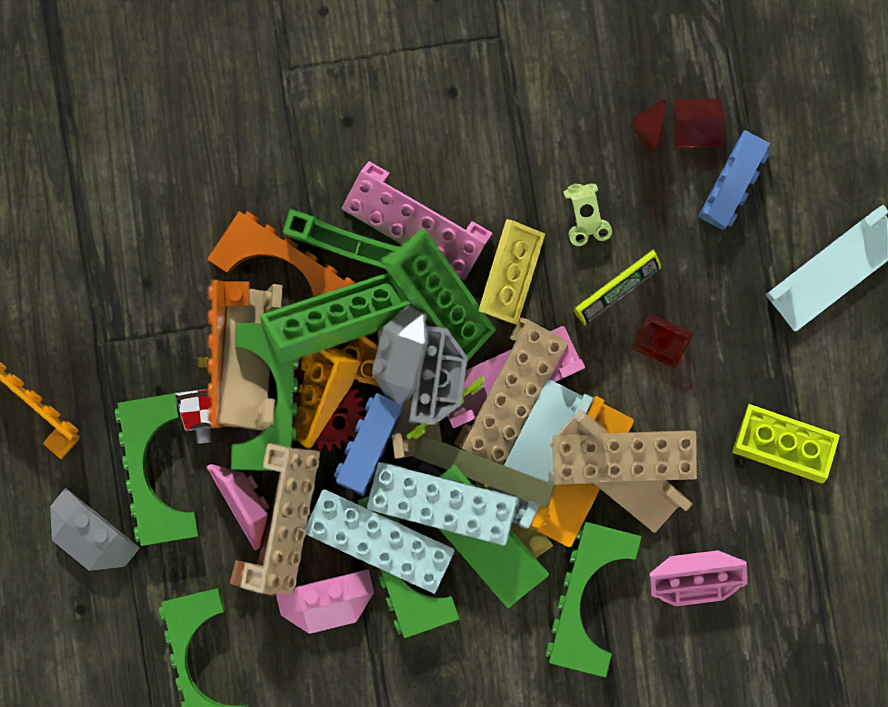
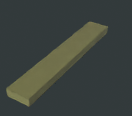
[414,435,556,508]

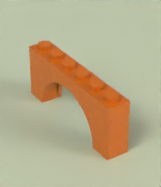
[208,211,355,297]

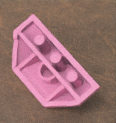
[207,464,270,550]
[650,551,748,606]
[276,569,374,634]

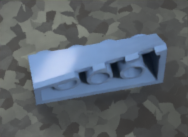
[698,130,771,230]
[334,393,404,498]

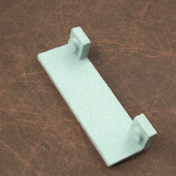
[765,205,888,331]
[491,379,593,529]
[367,462,522,545]
[305,490,454,594]

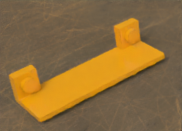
[0,362,81,459]
[529,396,634,547]

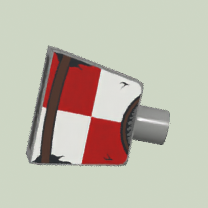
[175,389,212,444]

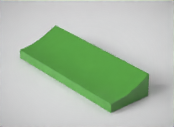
[380,229,496,361]
[260,272,413,364]
[439,464,549,609]

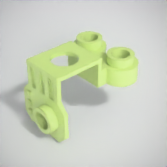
[563,184,612,246]

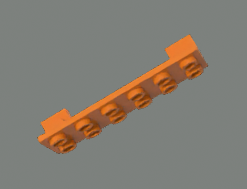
[208,280,250,428]

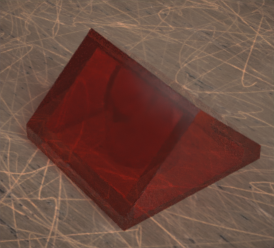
[673,98,724,147]
[630,99,667,153]
[632,313,693,368]

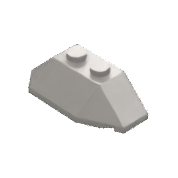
[372,306,427,405]
[410,326,467,425]
[50,488,140,571]

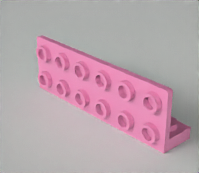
[342,161,492,280]
[447,326,585,429]

